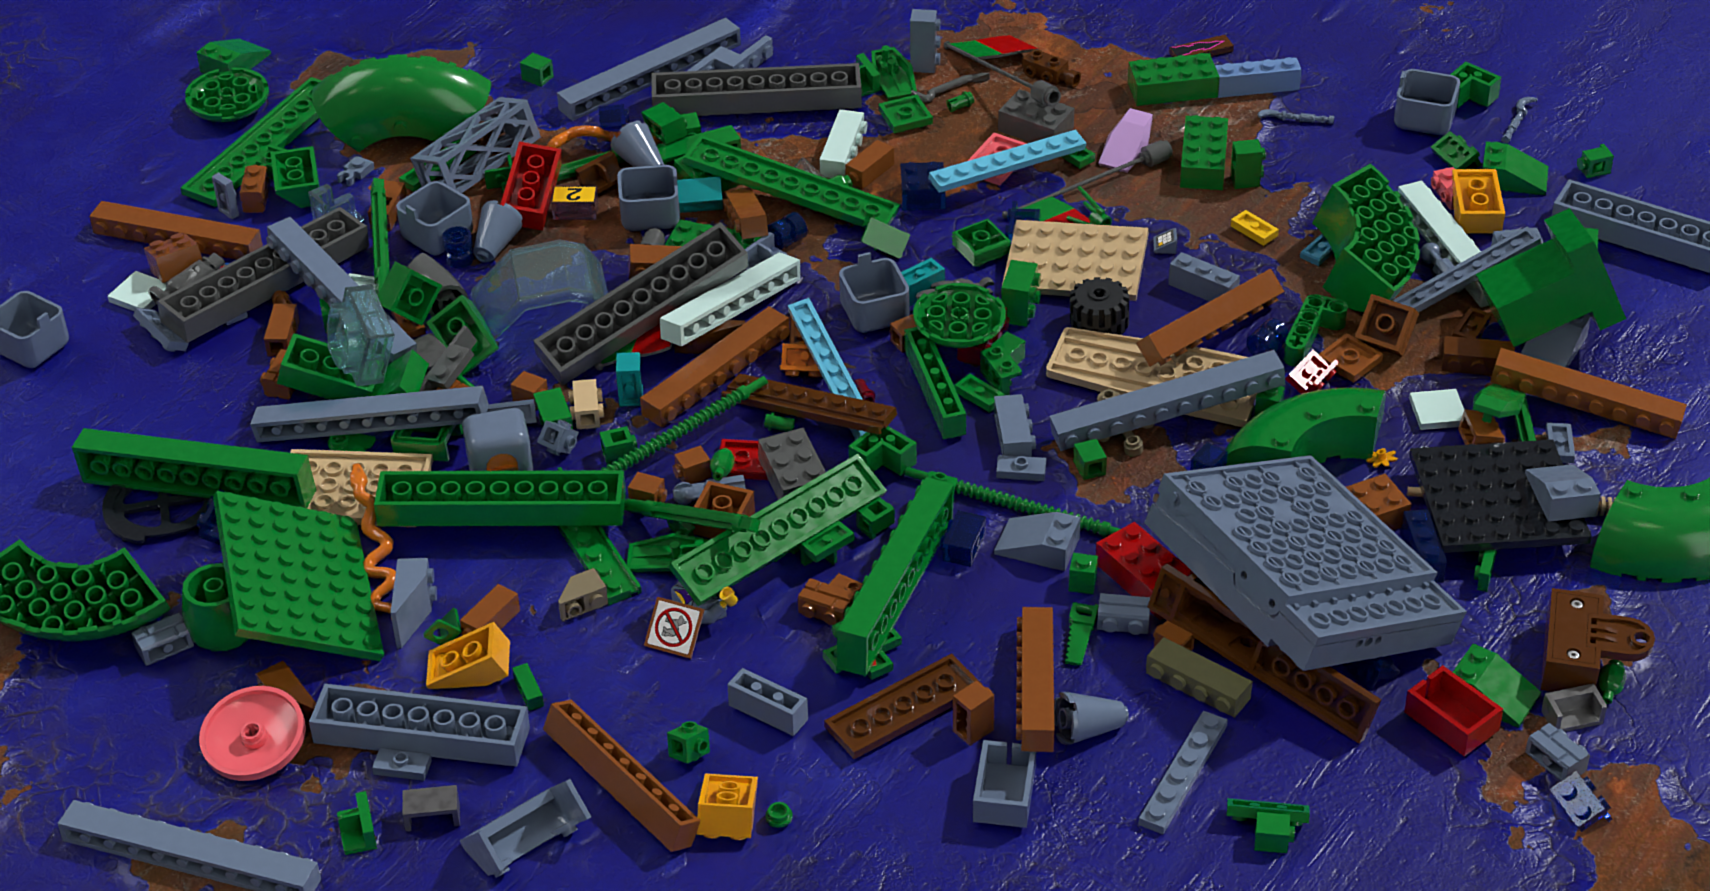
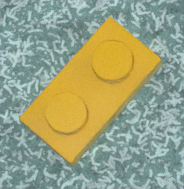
[1230,210,1279,246]

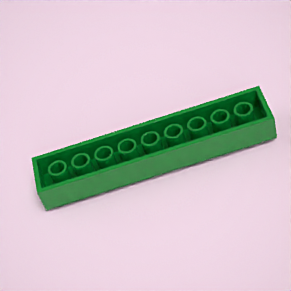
[72,428,317,508]
[374,470,626,526]
[834,477,954,676]

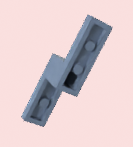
[687,35,773,71]

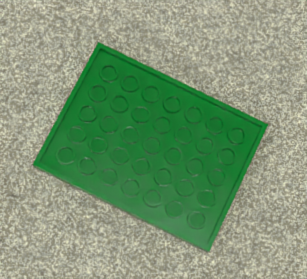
[213,491,384,661]

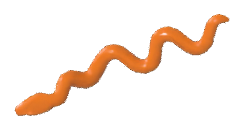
[513,126,662,158]
[350,463,396,621]

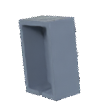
[973,740,1036,828]

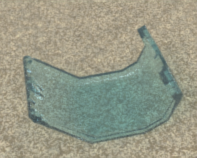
[470,240,608,340]

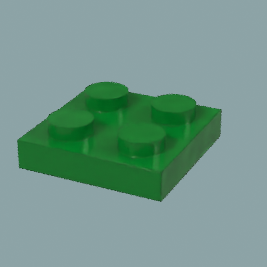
[878,94,933,133]

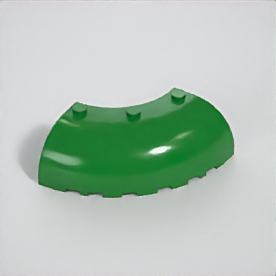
[312,54,491,152]
[1312,163,1420,312]
[1218,387,1386,467]
[1590,478,1710,583]
[0,539,171,641]

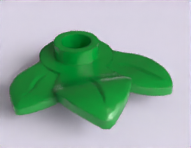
[328,433,376,452]

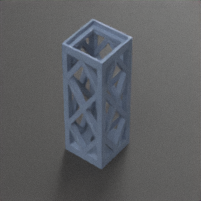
[410,97,541,193]

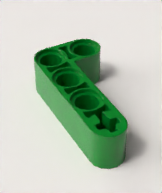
[1284,294,1348,367]

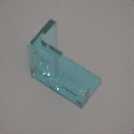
[308,184,364,223]

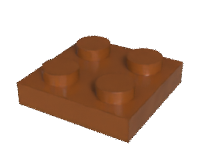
[1318,333,1383,383]

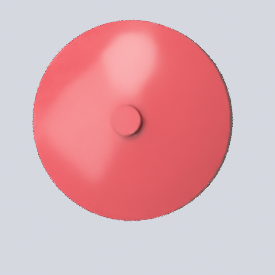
[199,686,306,781]

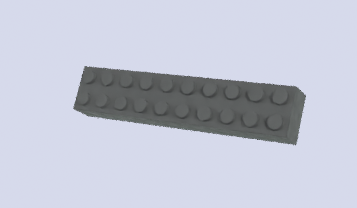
[652,63,862,116]
[157,207,369,343]
[534,222,748,386]

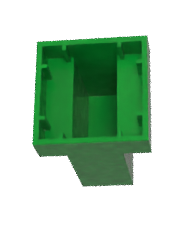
[1475,208,1626,347]

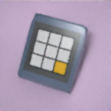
[1153,228,1177,254]

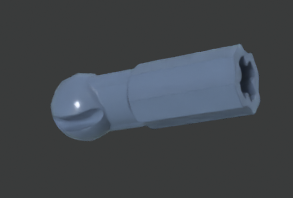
[1420,243,1465,293]
[673,475,746,506]

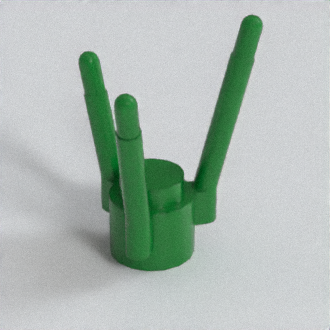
[1066,186,1112,226]

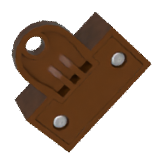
[1541,588,1655,692]

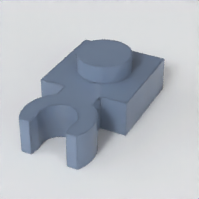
[337,156,374,186]

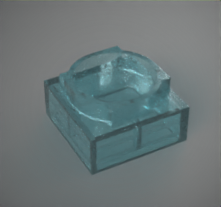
[327,284,395,386]

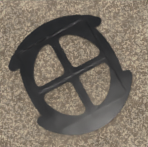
[102,485,217,544]

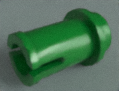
[946,91,974,113]
[764,413,795,432]

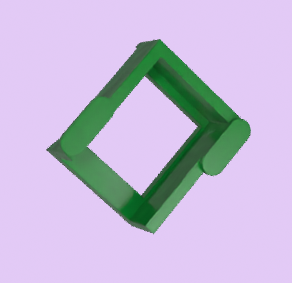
[390,424,463,462]

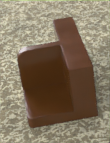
[575,151,622,195]

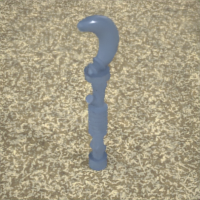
[1502,97,1538,143]
[1257,109,1334,124]

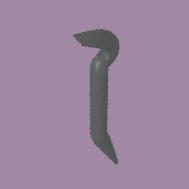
[911,73,990,103]

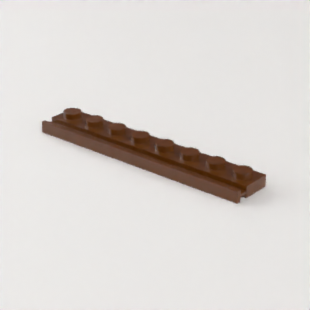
[721,373,897,435]

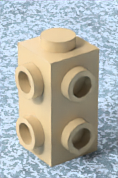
[569,379,604,429]

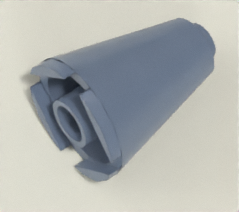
[610,121,664,167]
[473,200,523,262]
[1054,692,1129,745]

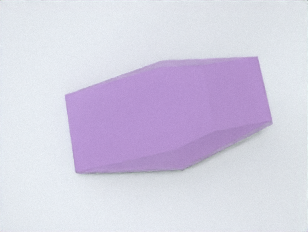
[1099,108,1153,173]

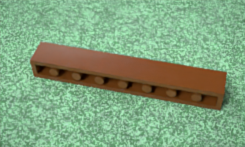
[89,201,263,260]
[1136,268,1285,367]
[640,306,790,427]
[1490,348,1687,439]
[1016,607,1054,752]
[543,700,701,852]

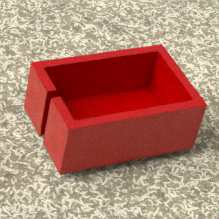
[1404,665,1503,757]

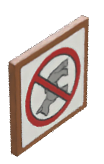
[644,597,705,658]

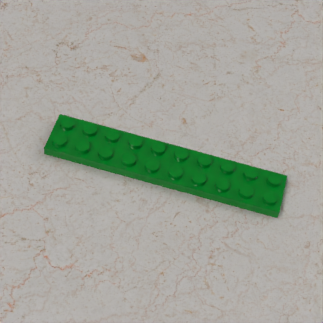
[180,77,322,207]
[683,135,900,228]
[668,454,887,606]

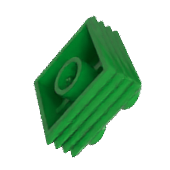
[952,219,1011,267]

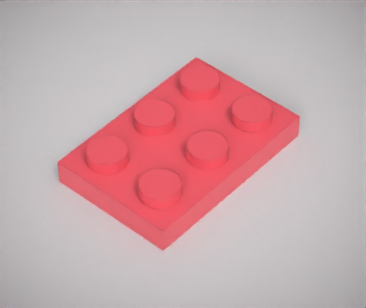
[968,133,1027,186]

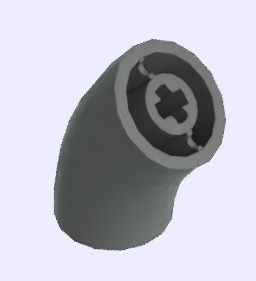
[408,253,469,317]

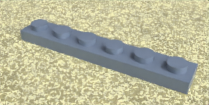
[1139,711,1228,834]

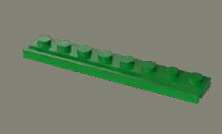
[550,467,642,605]

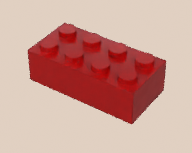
[500,141,562,231]
[1096,522,1193,620]

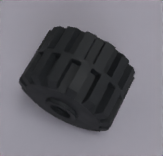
[1070,277,1129,335]

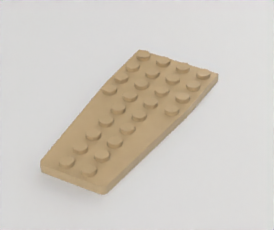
[1046,327,1257,427]

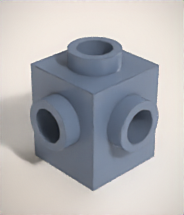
[537,419,579,456]

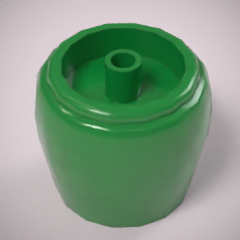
[182,563,249,652]

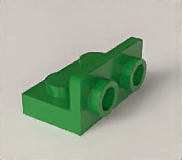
[1431,131,1481,169]
[980,344,1022,395]

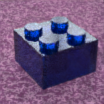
[900,161,946,210]

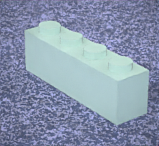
[820,110,867,178]

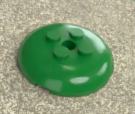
[185,67,269,122]
[913,283,1006,348]

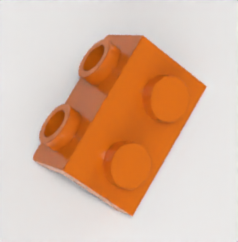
[780,343,822,378]

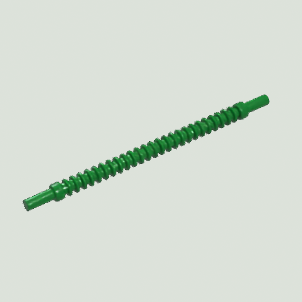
[597,376,768,471]
[905,467,1120,537]

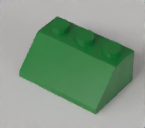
[270,146,322,208]

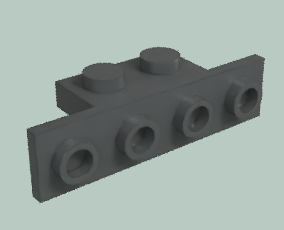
[419,326,477,392]

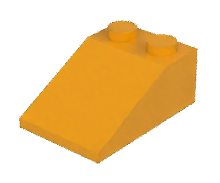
[1452,169,1505,234]
[426,622,510,689]
[697,773,758,840]

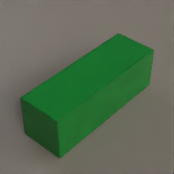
[512,663,544,711]

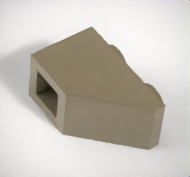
[558,568,608,622]

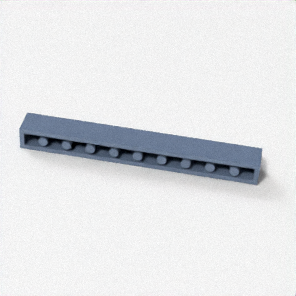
[557,18,741,121]
[266,217,417,365]
[1050,350,1285,451]
[250,386,489,443]
[57,800,321,891]

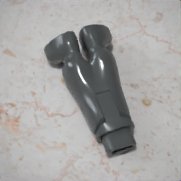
[148,253,225,306]

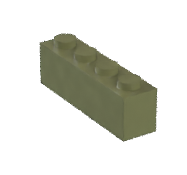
[1146,637,1253,718]

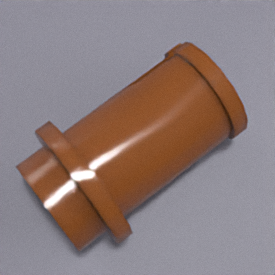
[272,290,293,304]

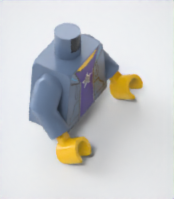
[671,581,738,624]

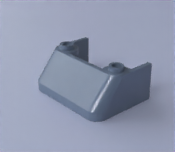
[460,779,591,878]

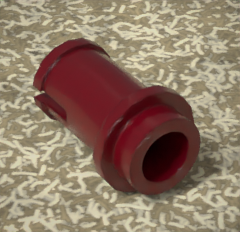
[854,379,876,402]

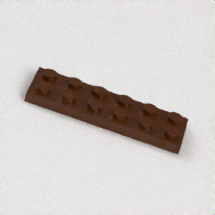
[824,653,982,759]

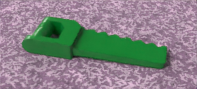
[1065,602,1099,666]

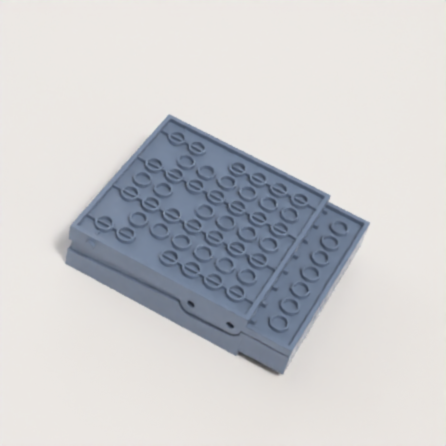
[1144,455,1467,671]

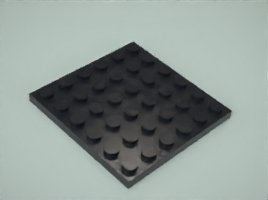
[1409,440,1592,553]

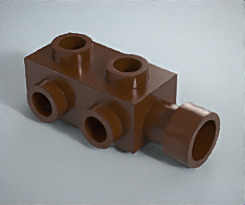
[1022,49,1081,88]

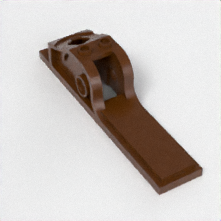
[1147,564,1382,744]

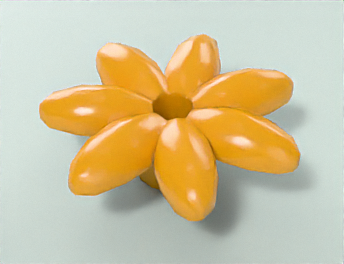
[1366,448,1398,468]

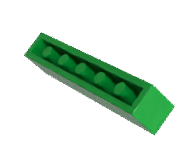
[904,327,966,439]

